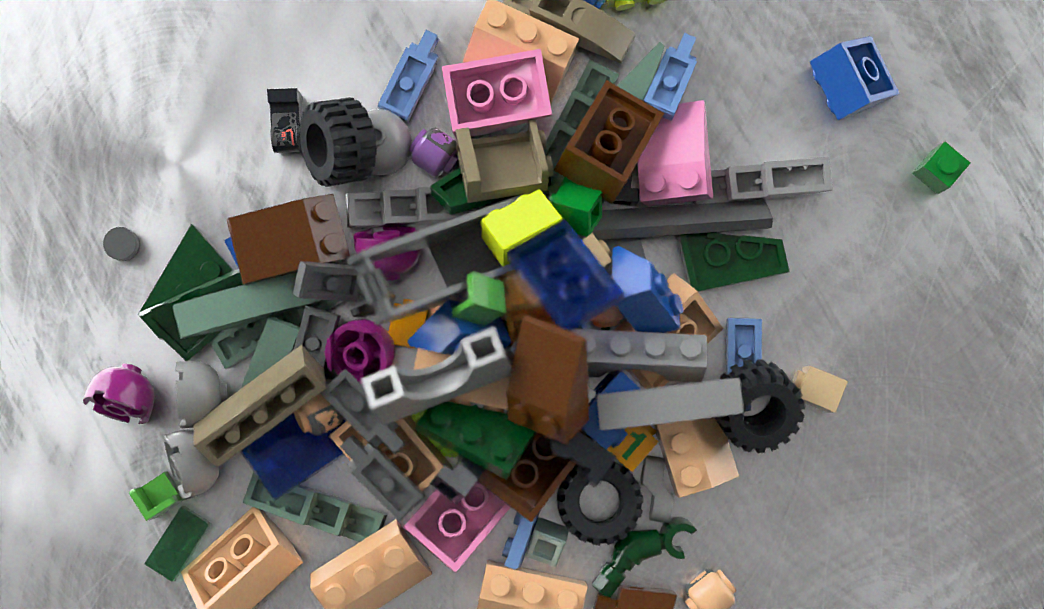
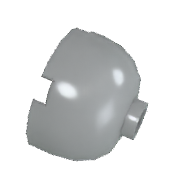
[367,109,412,176]
[176,361,228,429]
[164,430,218,500]

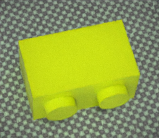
[481,189,562,266]

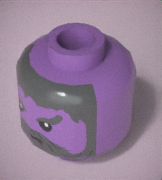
[409,128,459,177]

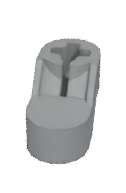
[640,455,674,524]

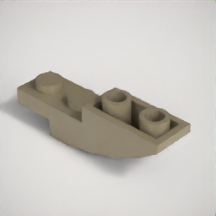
[503,0,636,63]

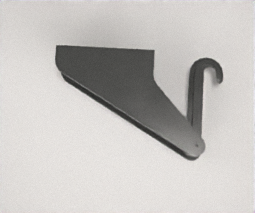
[347,190,574,326]

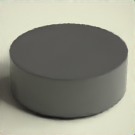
[103,227,139,261]

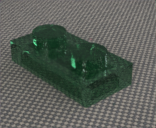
[144,506,212,582]

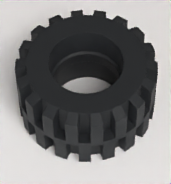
[300,97,377,187]
[714,359,805,453]
[557,461,644,546]

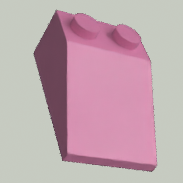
[442,49,552,138]
[638,100,713,207]
[403,481,511,573]

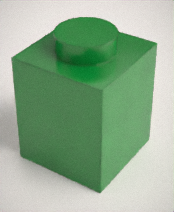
[912,142,971,194]
[549,181,602,237]

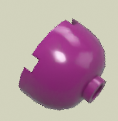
[353,226,421,281]
[325,319,396,387]
[83,363,155,424]

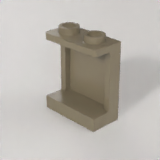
[455,119,554,203]

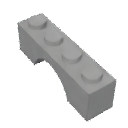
[362,327,512,426]
[568,329,707,382]

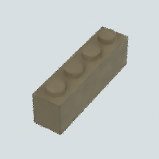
[193,345,327,467]

